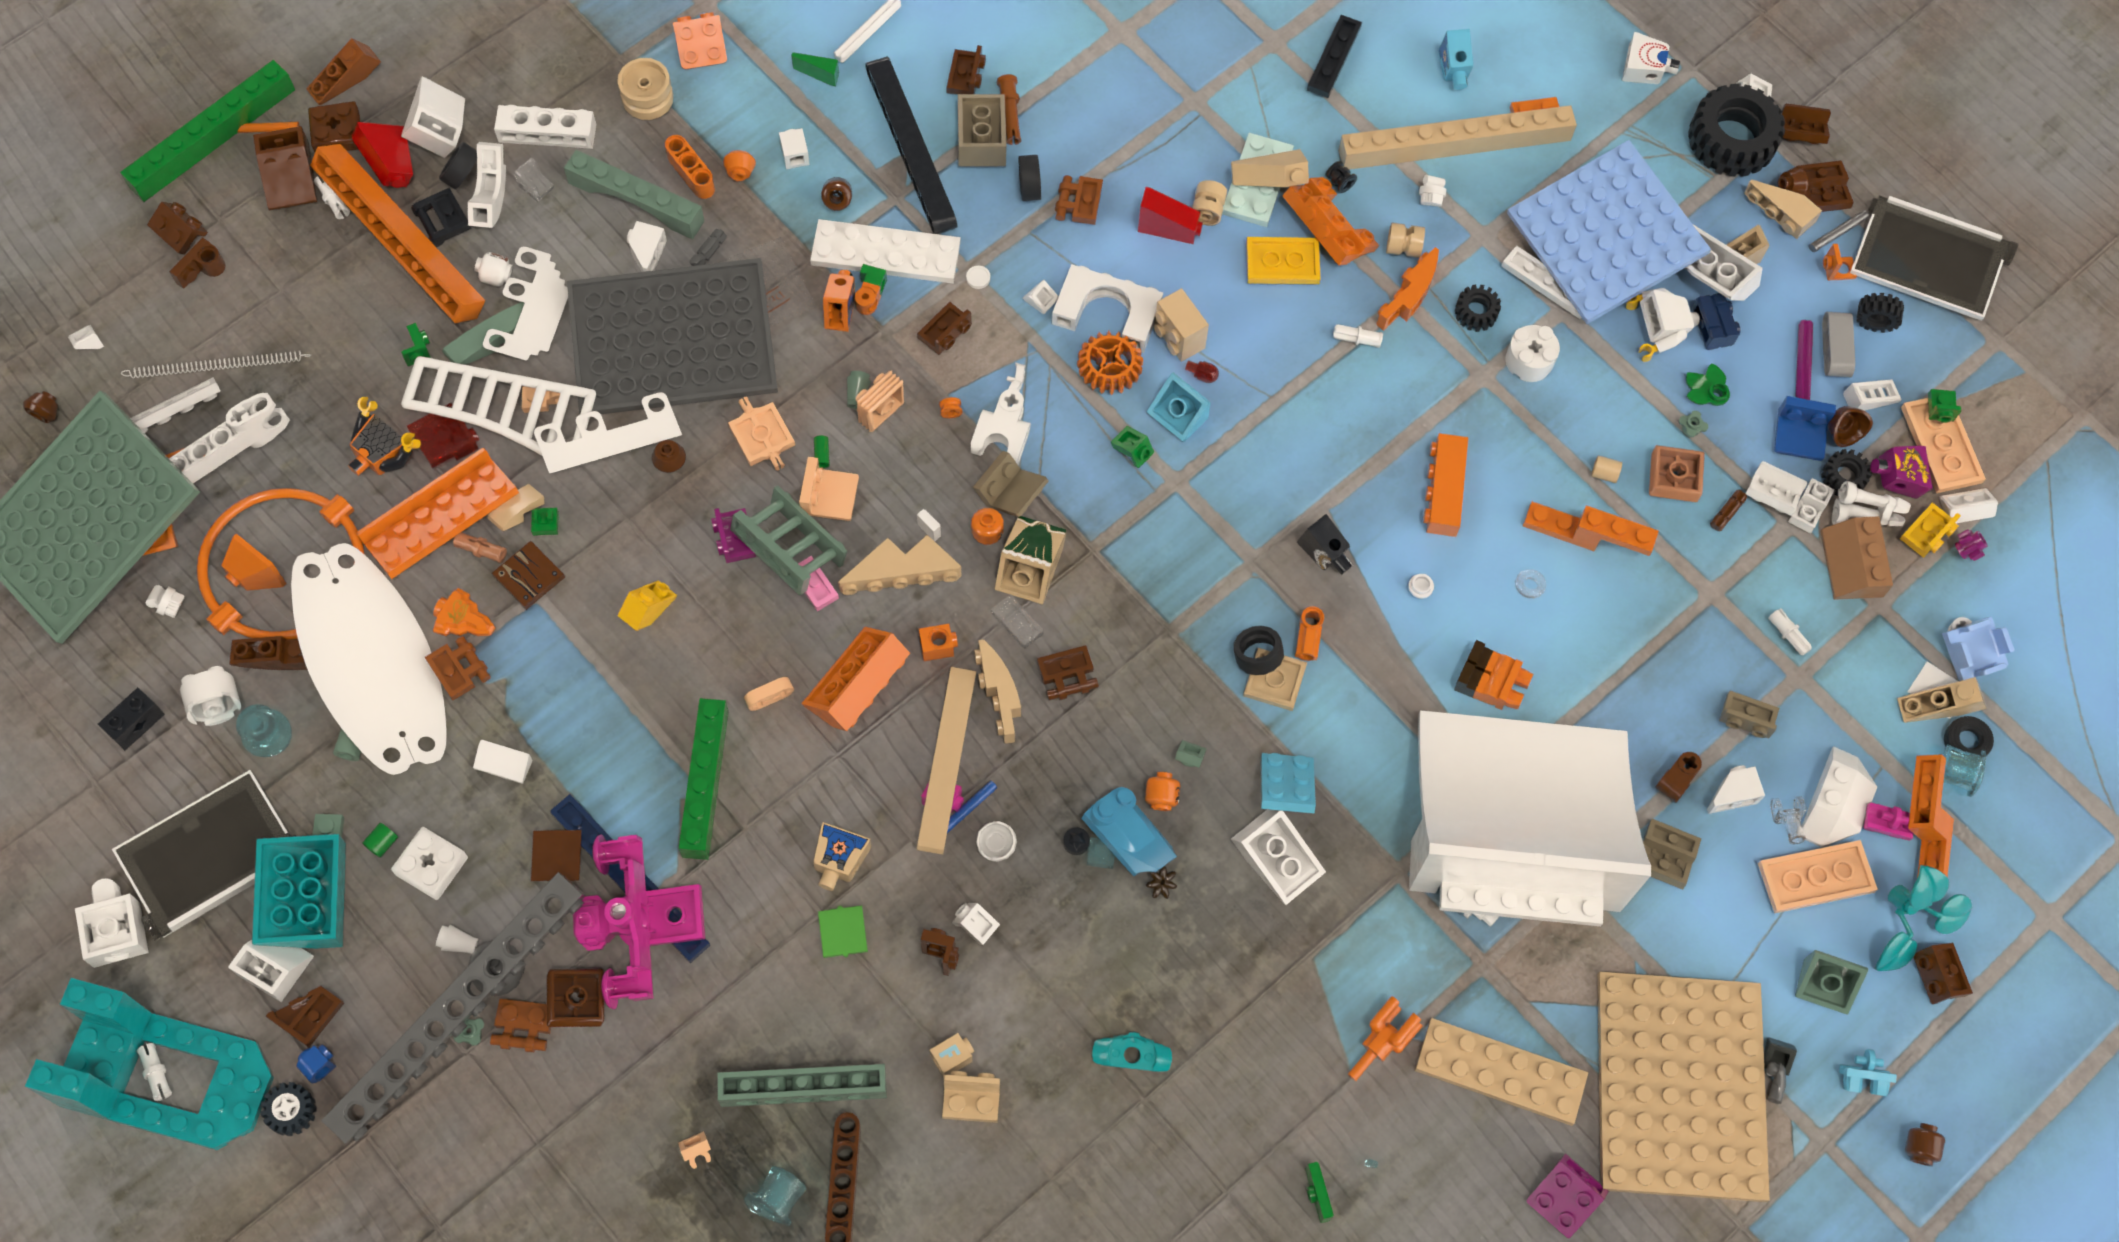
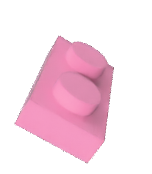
[798,556,839,612]

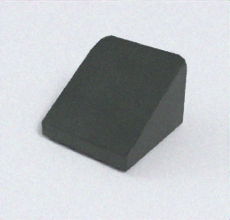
[1764,1037,1797,1076]

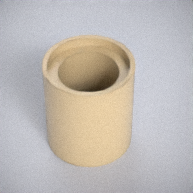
[1591,455,1622,483]

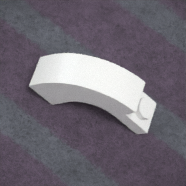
[468,142,506,228]

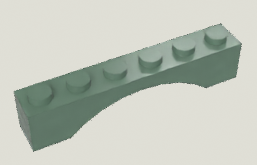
[564,150,704,240]

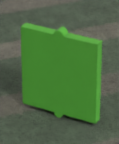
[818,905,868,958]

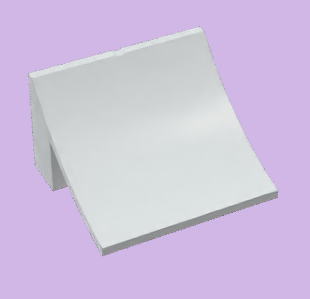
[1409,710,1651,927]

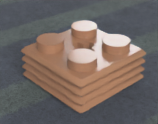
[1649,445,1705,502]

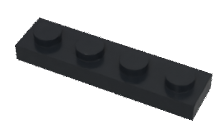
[1307,15,1362,98]

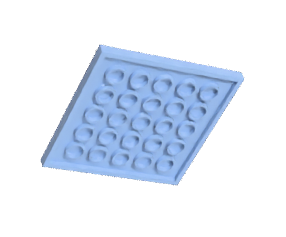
[1507,140,1711,324]

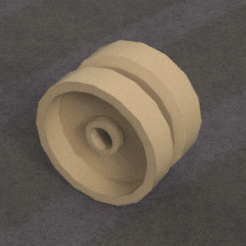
[618,58,673,120]

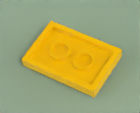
[1246,237,1321,284]

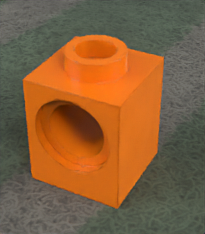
[919,624,958,661]

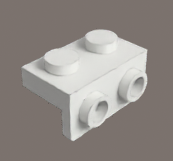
[1746,461,1807,516]

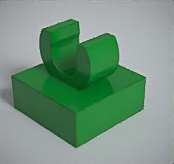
[531,508,559,536]

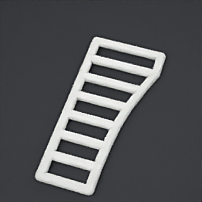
[401,356,596,456]

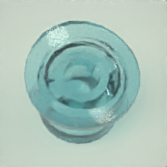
[236,704,292,757]
[1943,744,1986,797]
[744,1166,807,1227]

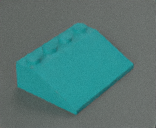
[252,834,346,949]

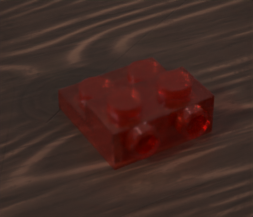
[407,403,479,468]

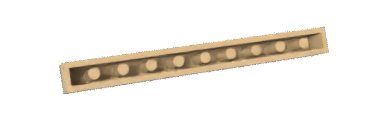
[1338,105,1577,170]

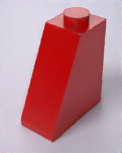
[352,122,413,188]
[1138,187,1203,244]

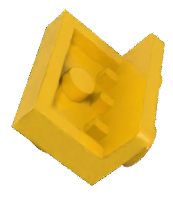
[1900,502,1961,558]

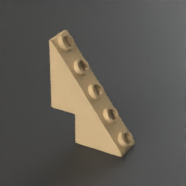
[838,535,961,595]

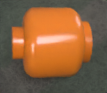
[971,508,1004,545]
[1145,772,1181,811]

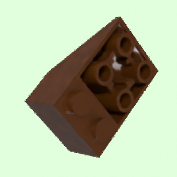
[253,126,317,211]

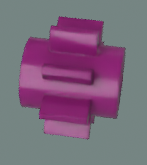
[1955,529,1988,561]

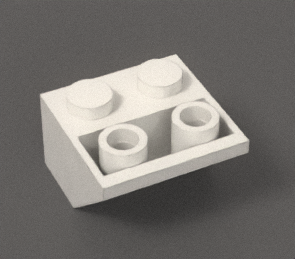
[228,940,314,1002]

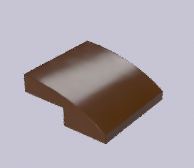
[1796,160,1854,212]

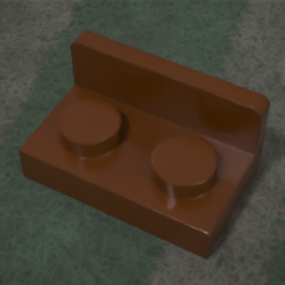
[1913,943,1973,1004]

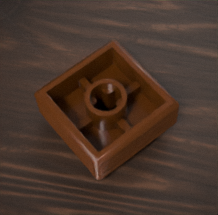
[308,101,360,152]
[547,969,604,1027]

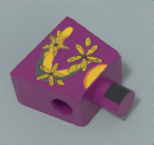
[1870,446,1932,499]

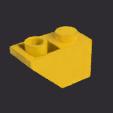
[617,580,677,631]

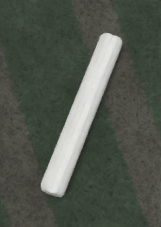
[834,0,901,63]

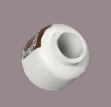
[474,252,513,287]

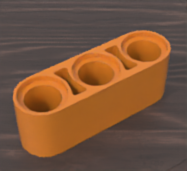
[665,135,715,199]

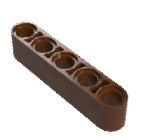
[825,1112,861,1242]

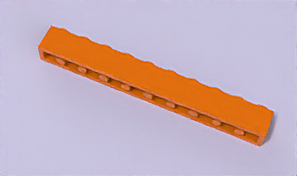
[310,144,485,323]

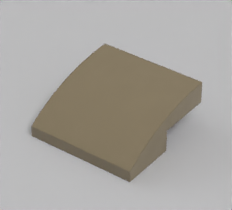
[1643,819,1701,890]

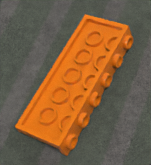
[357,448,519,579]

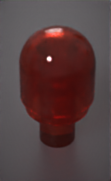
[1185,360,1219,383]

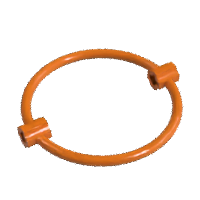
[197,488,364,640]

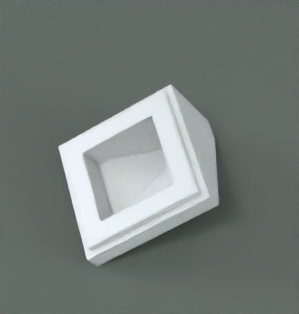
[1023,280,1059,314]
[68,325,104,349]

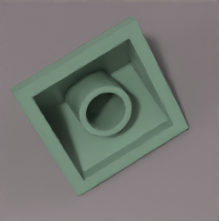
[1795,950,1868,1015]

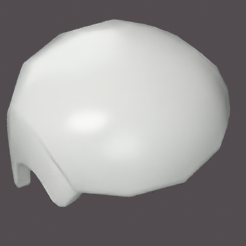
[976,821,1017,862]

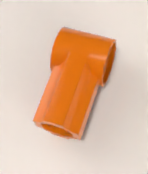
[1295,606,1324,661]

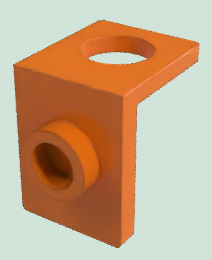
[1823,243,1857,281]

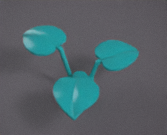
[1874,865,1972,971]

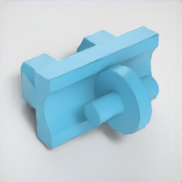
[1839,1049,1897,1096]

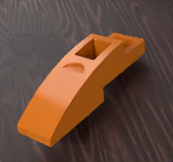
[1376,247,1439,331]

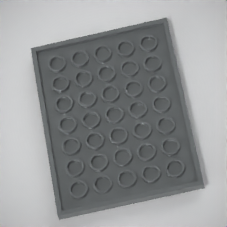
[567,258,778,414]

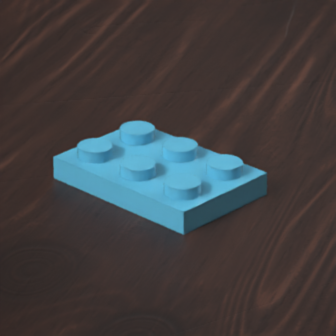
[1261,753,1316,813]

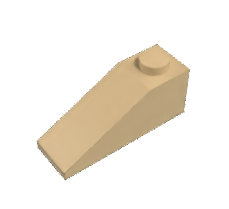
[1231,149,1309,187]

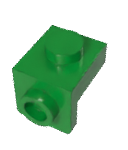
[401,323,431,366]

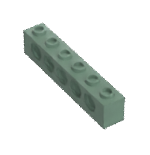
[718,1064,887,1107]

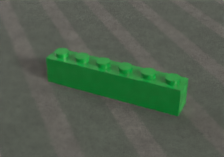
[678,698,729,860]

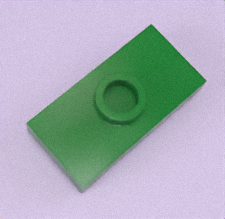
[1305,1162,1334,1223]

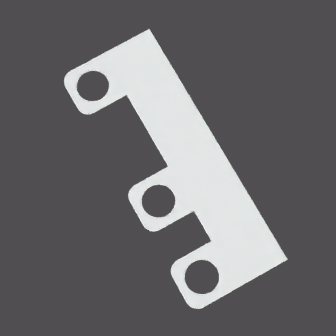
[534,392,682,474]

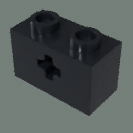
[98,687,165,751]

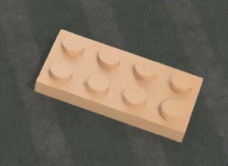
[1901,398,1986,494]
[1758,840,1878,914]

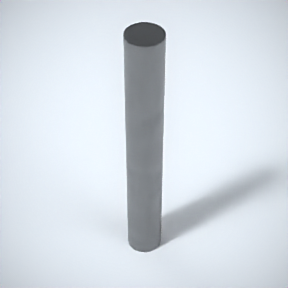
[1809,210,1869,252]

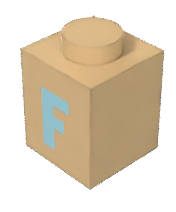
[930,1033,974,1078]

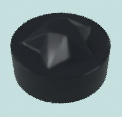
[1063,827,1090,855]

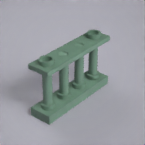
[730,485,847,596]

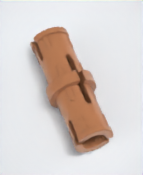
[453,532,507,563]

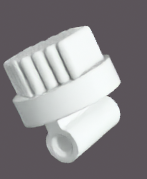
[1419,175,1447,207]
[146,585,184,618]

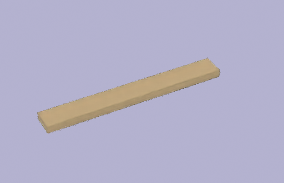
[917,667,976,854]

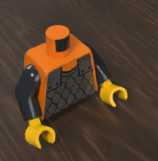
[348,397,421,476]

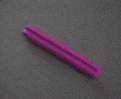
[1796,320,1813,400]

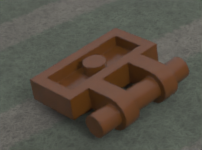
[1037,645,1099,701]

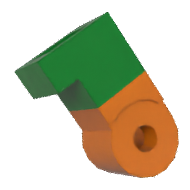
[855,264,887,315]

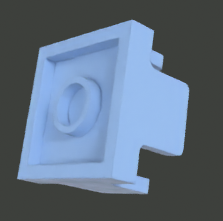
[1942,617,2014,681]

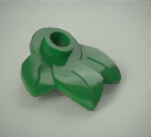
[1686,364,1730,406]

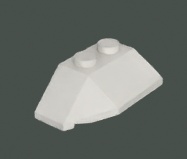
[1797,746,1877,847]

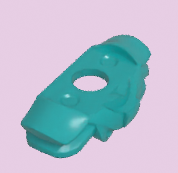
[1092,1032,1172,1072]

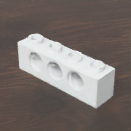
[494,105,596,149]

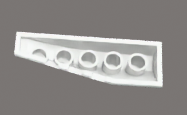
[1685,225,1762,301]

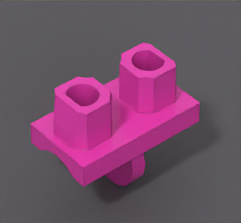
[1863,802,1913,841]

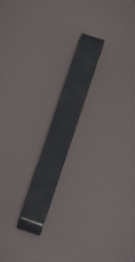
[865,56,958,234]

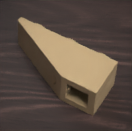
[1744,180,1822,239]
[1897,677,1986,723]

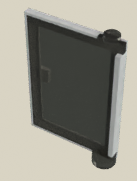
[1850,195,2018,321]
[112,770,297,941]

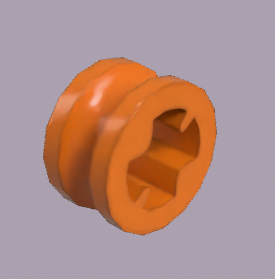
[939,397,962,419]

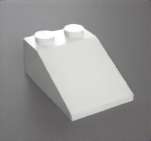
[1231,809,1326,905]

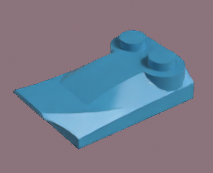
[1081,787,1177,876]

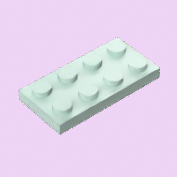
[1222,133,1294,227]

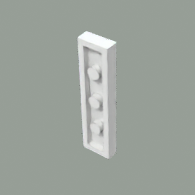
[1501,245,1582,319]
[130,377,220,433]

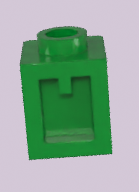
[1928,389,1962,423]
[1111,426,1154,468]

